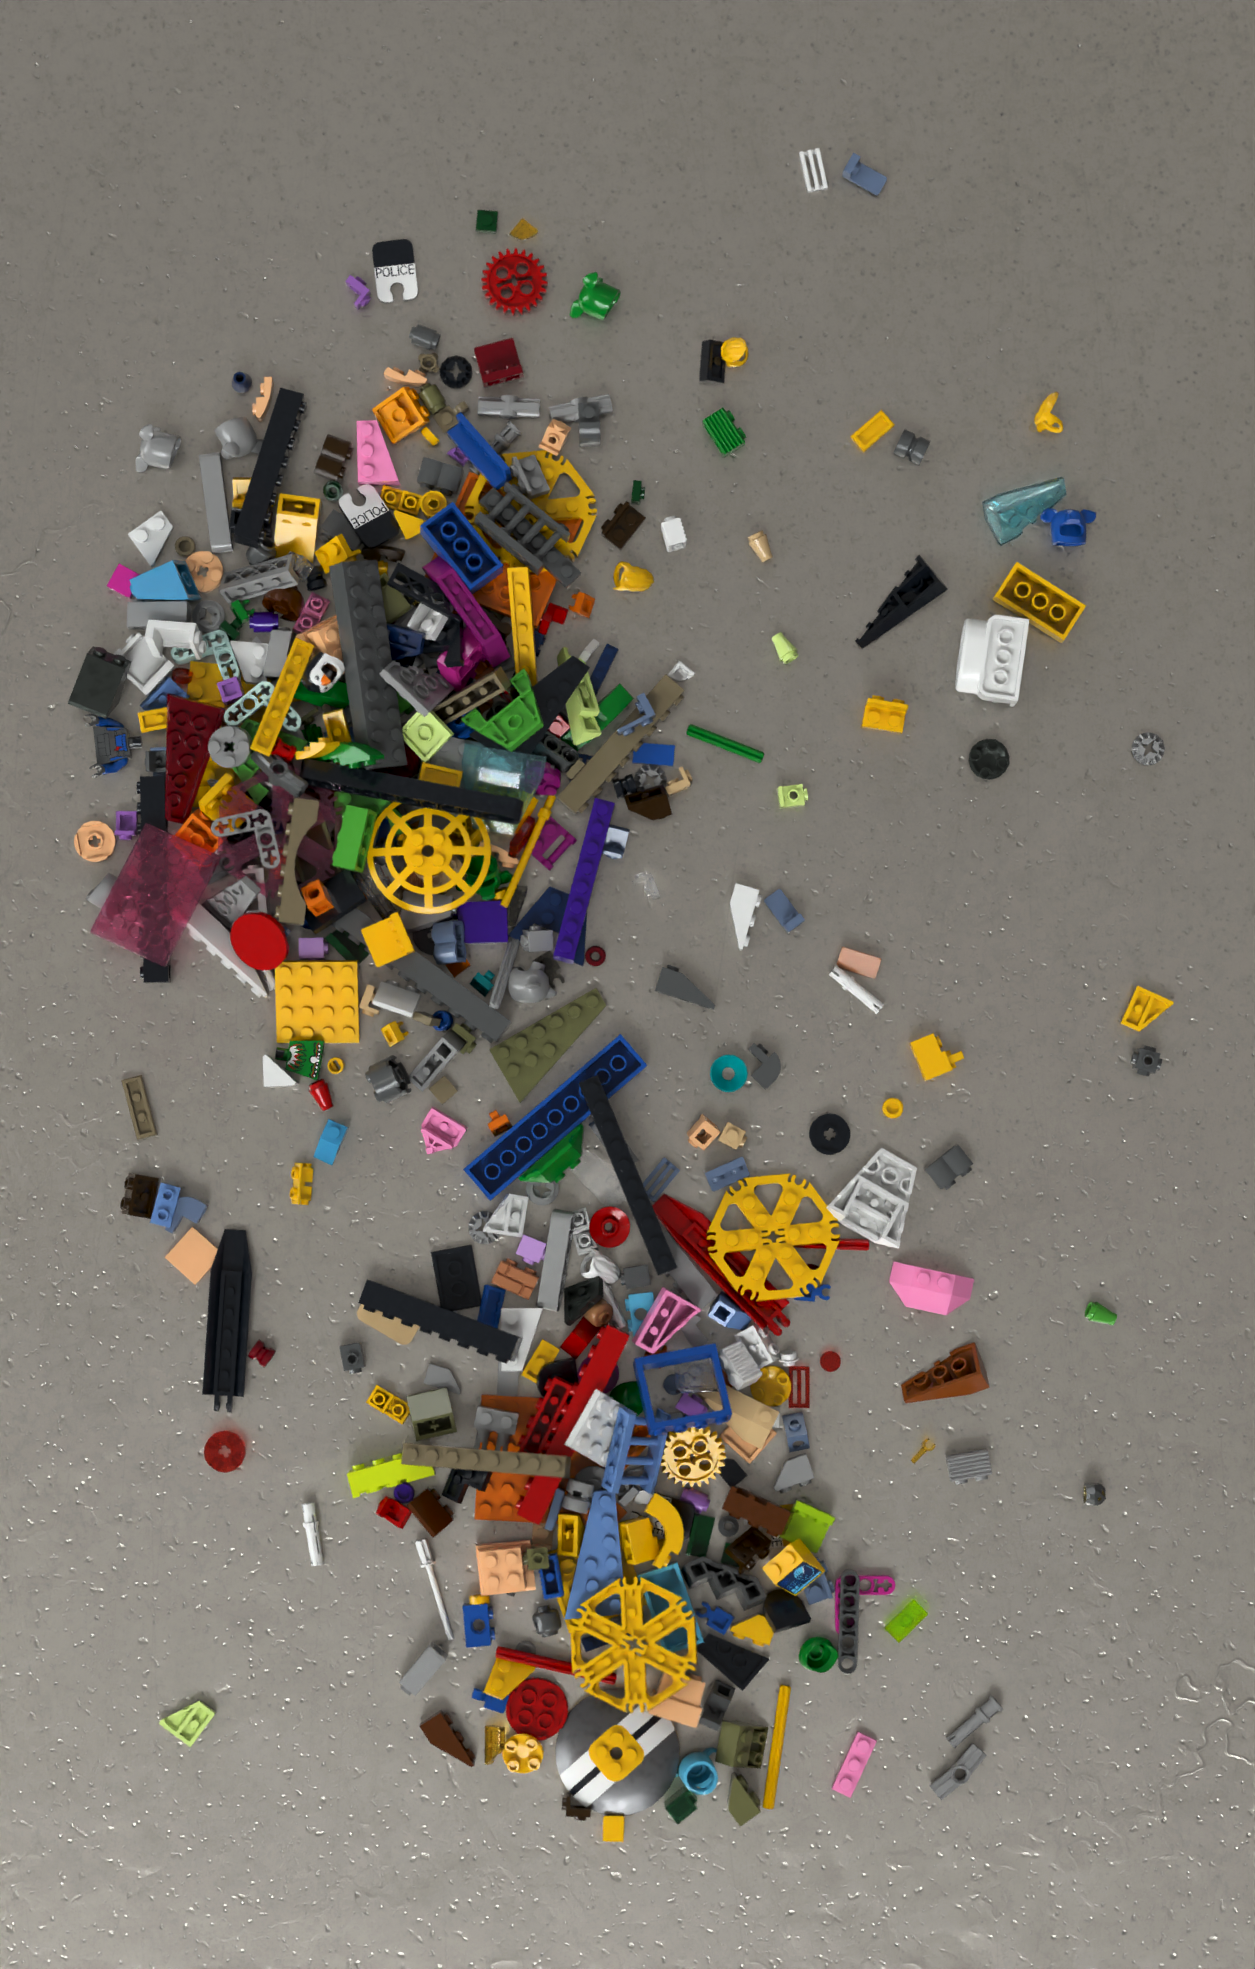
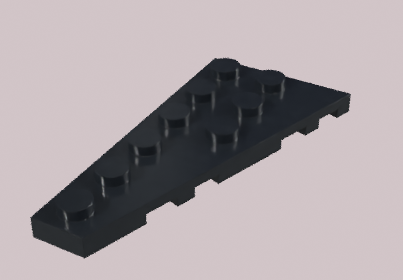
[469,656,590,770]

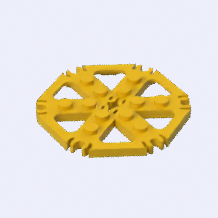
[465,450,597,573]
[707,1173,840,1302]
[570,1576,698,1713]

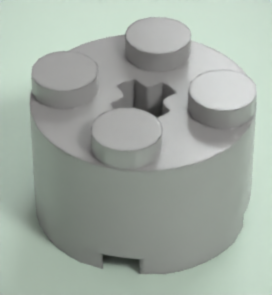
[208,726,253,768]

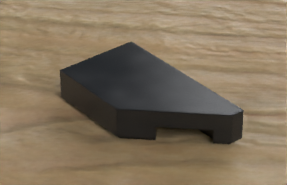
[719,1458,747,1487]

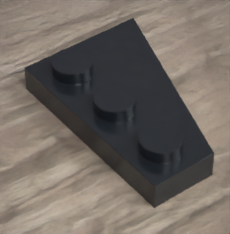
[697,1634,769,1691]

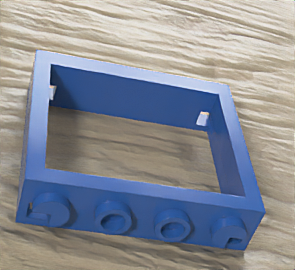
[633,1343,732,1436]

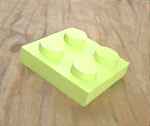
[402,710,454,763]

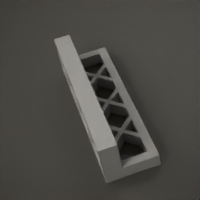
[218,553,300,604]

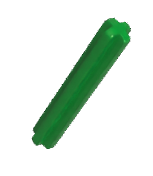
[686,724,764,763]

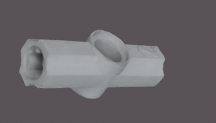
[549,394,613,423]
[478,395,540,419]

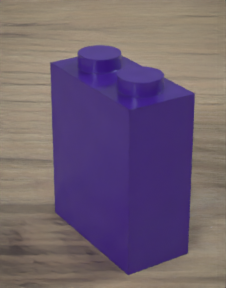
[454,901,509,944]

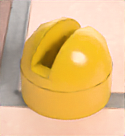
[327,1057,345,1074]

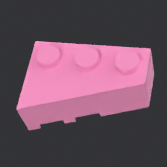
[357,420,400,486]
[632,1287,701,1354]

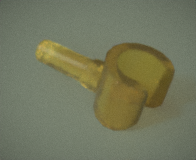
[911,1439,936,1464]

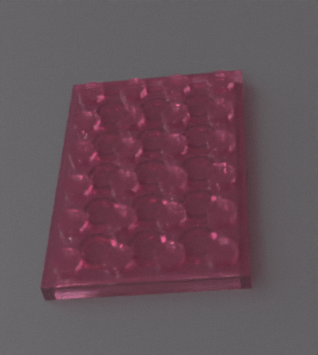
[90,823,221,967]

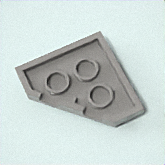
[380,661,455,717]

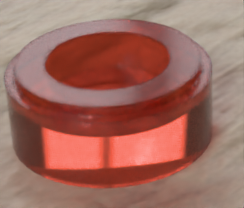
[171,667,193,684]
[820,1351,841,1372]

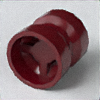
[248,1339,276,1368]

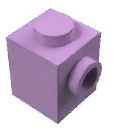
[299,937,329,960]
[516,1234,547,1265]

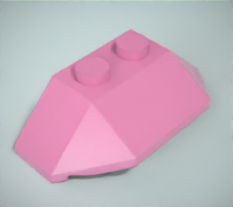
[889,1261,974,1315]

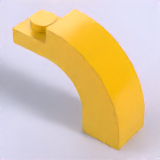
[644,1493,684,1569]

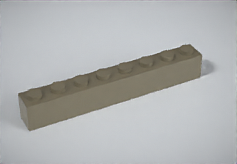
[557,674,684,815]
[401,1443,571,1478]

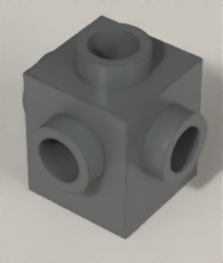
[1131,1045,1162,1077]

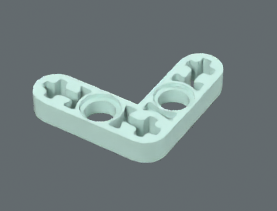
[171,630,241,680]
[224,681,301,732]

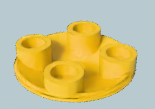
[750,1365,791,1407]
[502,1734,544,1773]

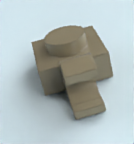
[433,401,470,434]

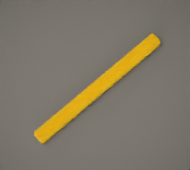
[763,1685,791,1809]

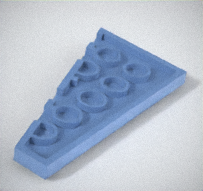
[564,1489,624,1620]

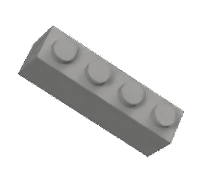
[647,1230,718,1309]

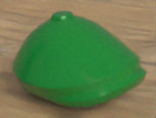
[609,1381,643,1417]
[799,1637,838,1673]

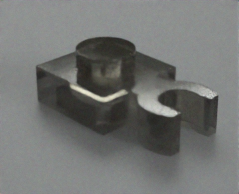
[532,951,565,989]

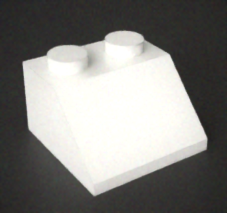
[372,979,421,1018]

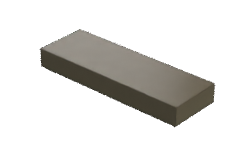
[121,1075,158,1140]

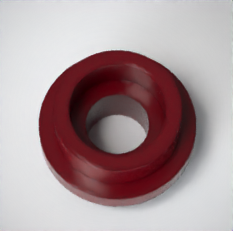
[585,946,606,966]

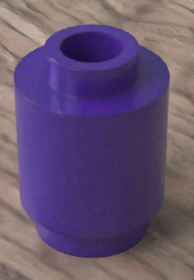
[249,612,279,632]

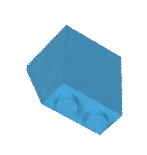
[129,560,201,600]

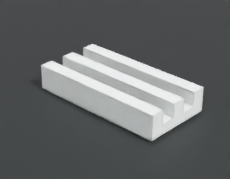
[799,148,828,193]

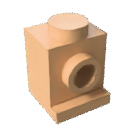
[539,419,571,456]
[687,1114,720,1150]

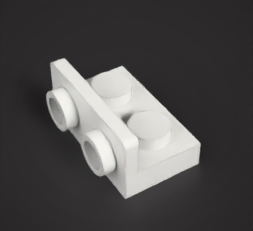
[407,596,454,641]
[734,1323,780,1368]

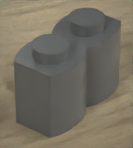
[417,457,464,496]
[925,1144,973,1190]

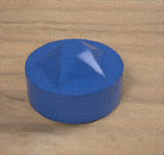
[433,1010,453,1031]

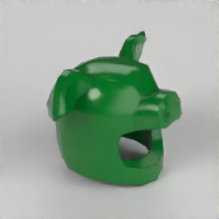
[569,272,621,320]
[455,855,513,901]

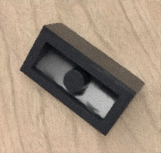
[699,339,726,384]

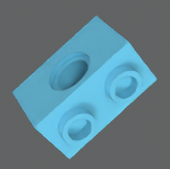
[625,1291,654,1336]

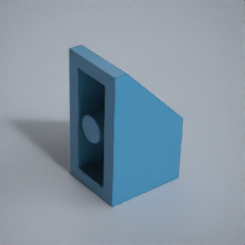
[313,1119,349,1165]

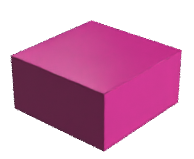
[107,564,140,600]

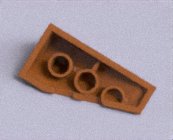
[901,1342,990,1403]

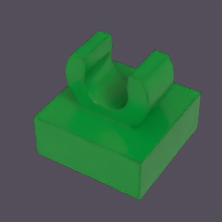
[230,599,255,625]

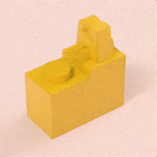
[909,1033,964,1081]
[618,1517,665,1565]

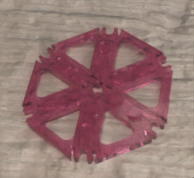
[217,766,343,899]

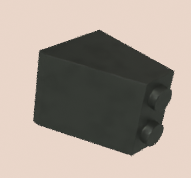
[68,646,131,719]

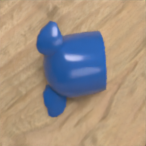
[1040,508,1096,546]

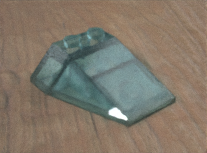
[462,743,547,835]

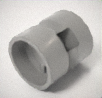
[561,1478,595,1514]

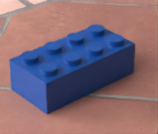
[420,502,503,595]

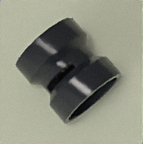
[302,565,328,591]
[612,774,637,799]

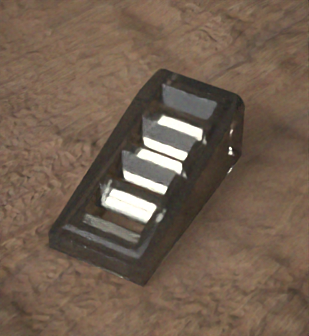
[509,886,528,928]

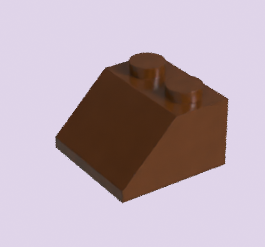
[407,1487,454,1538]

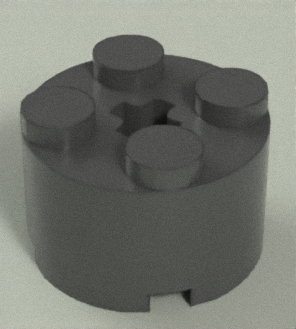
[365,1055,411,1103]

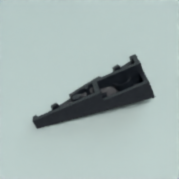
[855,555,948,649]

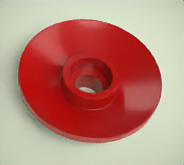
[589,1206,630,1248]

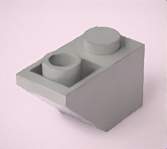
[773,1453,814,1493]

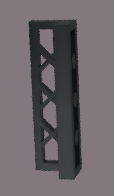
[386,562,462,624]

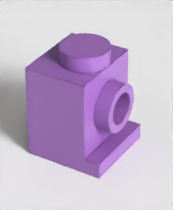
[675,1389,708,1416]

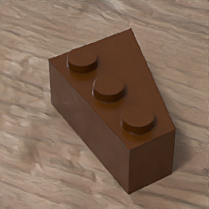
[722,1486,794,1537]

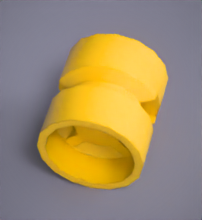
[420,491,448,519]

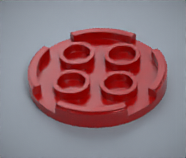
[230,911,289,970]
[506,1677,568,1741]

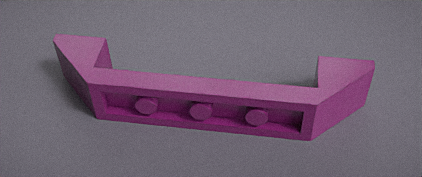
[422,556,510,668]

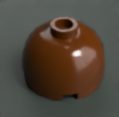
[262,586,304,621]

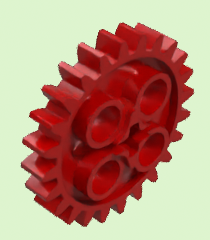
[481,248,548,316]

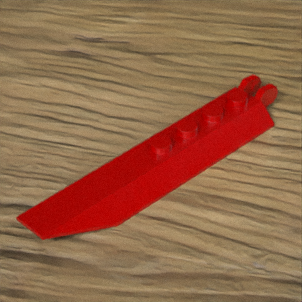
[652,1194,791,1336]

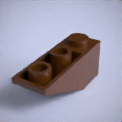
[420,1710,476,1767]

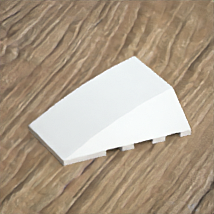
[826,1148,917,1248]

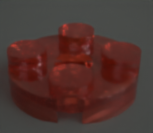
[204,1430,246,1473]

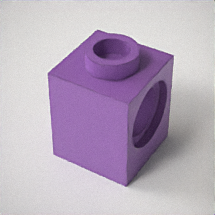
[217,676,245,705]

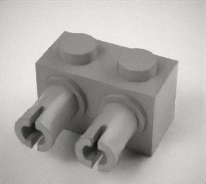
[474,1405,519,1452]

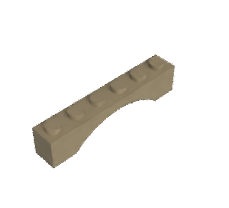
[275,798,319,926]

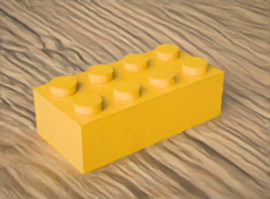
[992,562,1086,643]

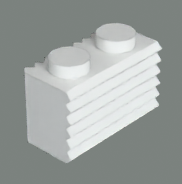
[661,516,687,552]
[718,1340,763,1391]

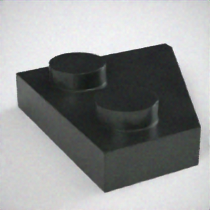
[564,1276,603,1326]

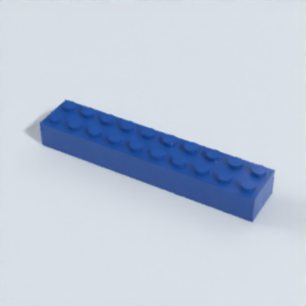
[463,1034,647,1201]

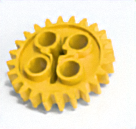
[660,1426,726,1488]

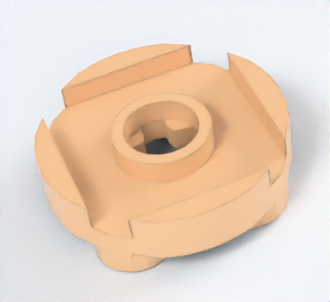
[186,551,224,593]
[74,821,116,862]

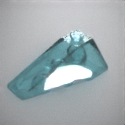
[982,477,1066,546]

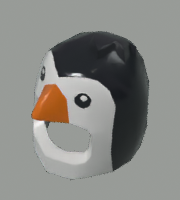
[301,652,345,693]

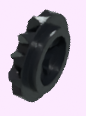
[440,355,472,388]

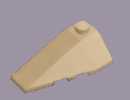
[697,1375,780,1449]

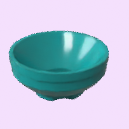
[710,1055,748,1092]

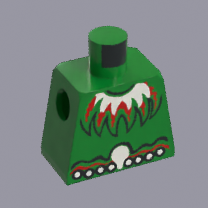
[275,1041,325,1080]

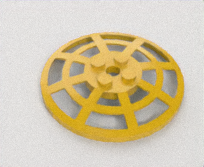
[367,802,491,915]

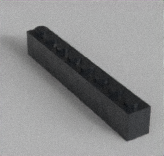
[233,387,307,549]
[358,1280,523,1364]

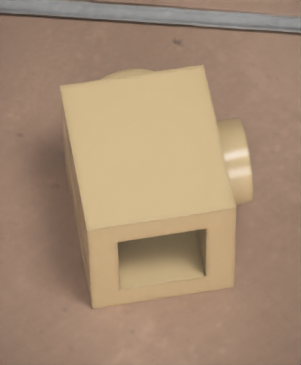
[718,1122,747,1150]

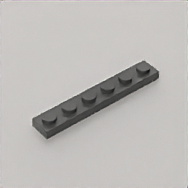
[479,487,581,589]

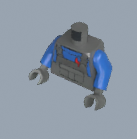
[84,714,142,778]

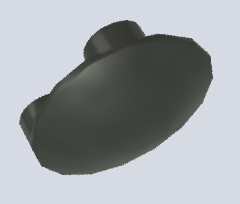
[969,739,1009,780]

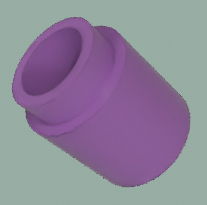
[680,1487,711,1514]

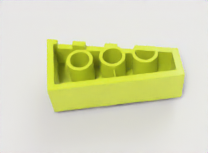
[347,1453,436,1498]

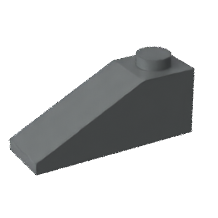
[655,965,715,1010]

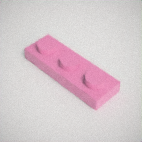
[831,1731,877,1798]

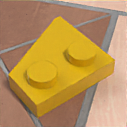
[1120,986,1174,1032]

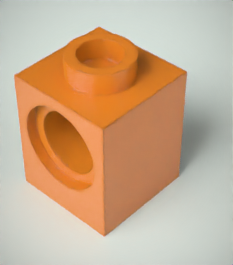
[301,879,334,917]

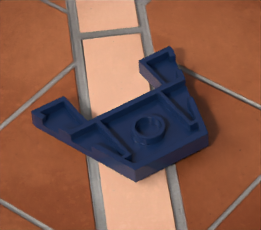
[509,886,587,966]

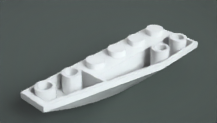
[171,895,269,998]

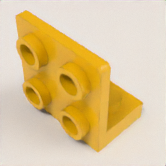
[862,695,909,734]
[199,772,258,832]
[361,912,415,967]

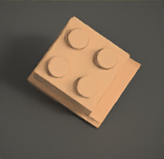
[295,614,345,674]
[476,1540,536,1596]
[648,1672,705,1728]

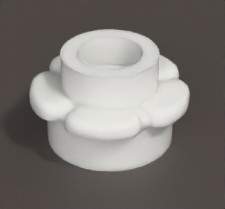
[779,1350,799,1366]

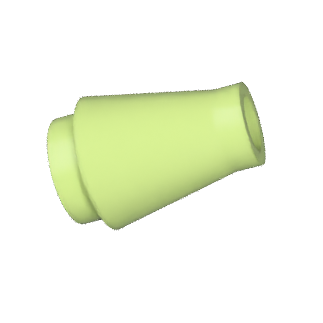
[771,632,799,664]

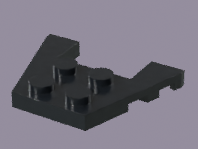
[395,614,464,668]

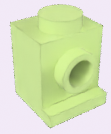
[777,784,808,809]

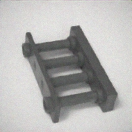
[474,482,570,576]

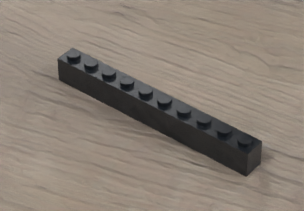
[137,776,171,983]
[578,1075,677,1276]

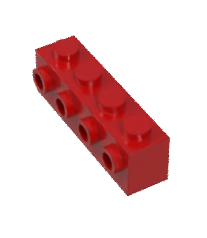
[517,1375,573,1454]

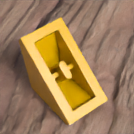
[393,509,425,540]
[557,1513,585,1557]

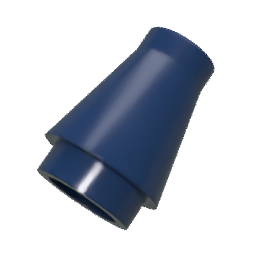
[232,372,252,393]

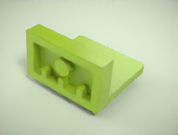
[779,1499,835,1553]

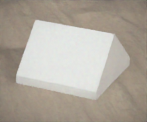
[263,1054,299,1088]

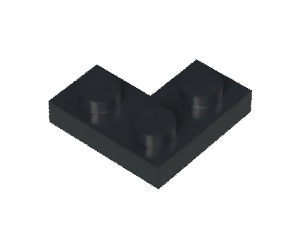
[441,1469,492,1504]

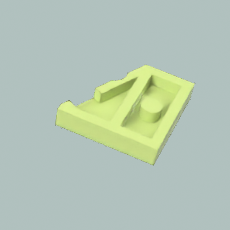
[158,1700,216,1747]

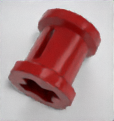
[271,737,297,763]

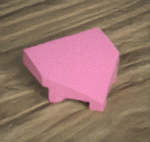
[421,1107,468,1154]

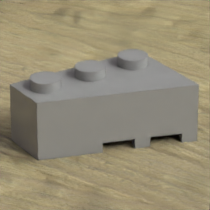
[127,599,192,630]

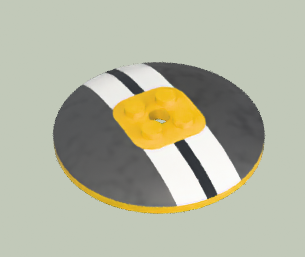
[556,1689,680,1816]

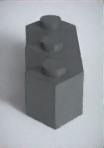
[681,1557,766,1611]

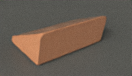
[836,947,882,979]

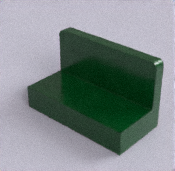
[325,929,369,965]
[685,1513,715,1557]

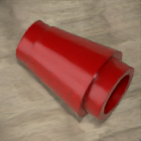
[309,1079,334,1111]

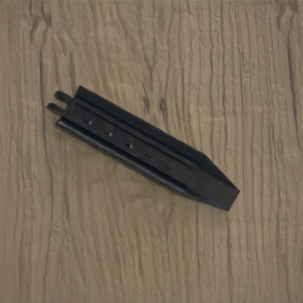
[202,1229,252,1412]

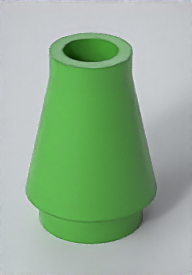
[1085,1302,1117,1325]

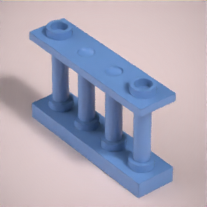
[601,1407,671,1494]

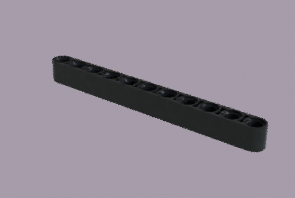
[299,759,524,824]

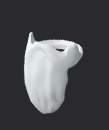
[580,1248,621,1284]

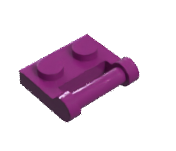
[522,816,577,871]

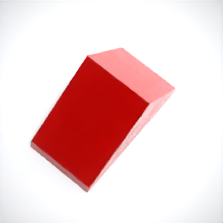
[560,1316,601,1360]

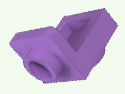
[346,275,371,310]
[114,811,138,840]

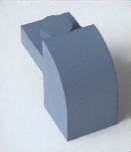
[164,1197,209,1233]

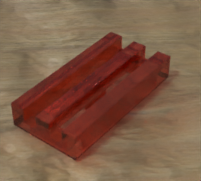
[508,816,536,858]
[788,1366,810,1408]

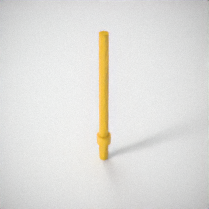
[500,795,556,908]

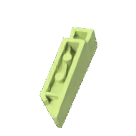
[557,647,601,745]

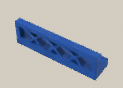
[447,412,513,490]

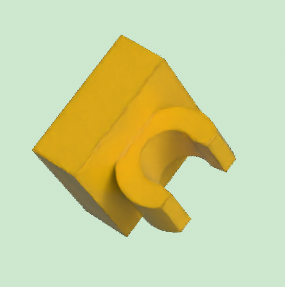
[381,1021,409,1047]

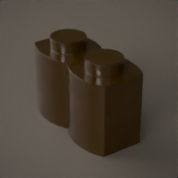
[314,434,354,481]

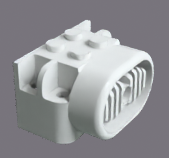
[955,615,1030,707]

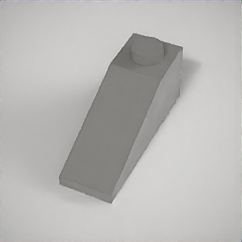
[409,1029,466,1092]

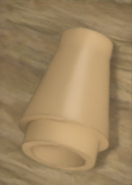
[747,530,773,562]

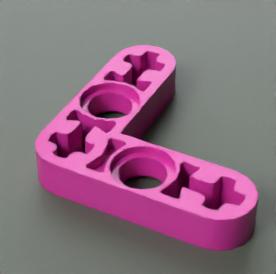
[835,1575,895,1634]

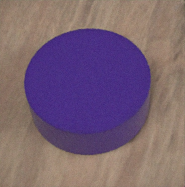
[394,1482,415,1504]

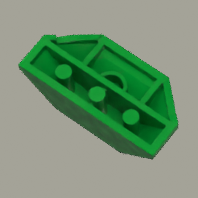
[519,1123,584,1183]

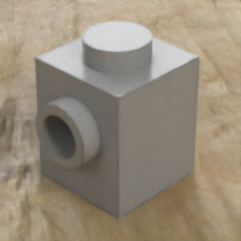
[520,925,553,952]

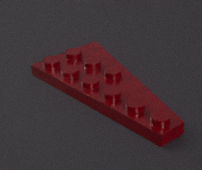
[165,693,226,824]

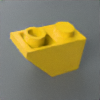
[730,1612,774,1647]

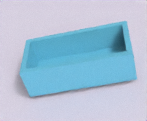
[638,1560,704,1653]

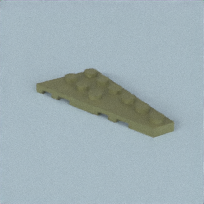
[489,988,606,1103]

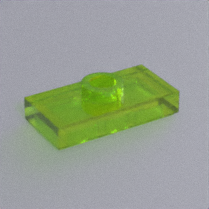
[884,1598,928,1643]

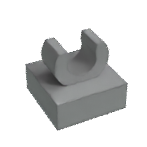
[616,1484,639,1507]

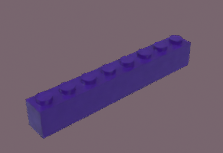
[553,798,615,964]

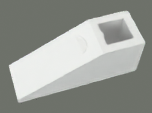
[730,883,762,950]

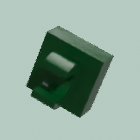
[219,618,243,641]

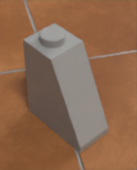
[263,627,296,681]
[400,891,457,934]
[399,1642,448,1696]

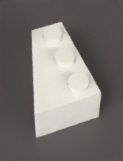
[501,1308,543,1372]

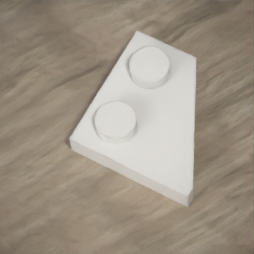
[128,511,174,567]
[230,640,269,685]
[483,1194,528,1238]

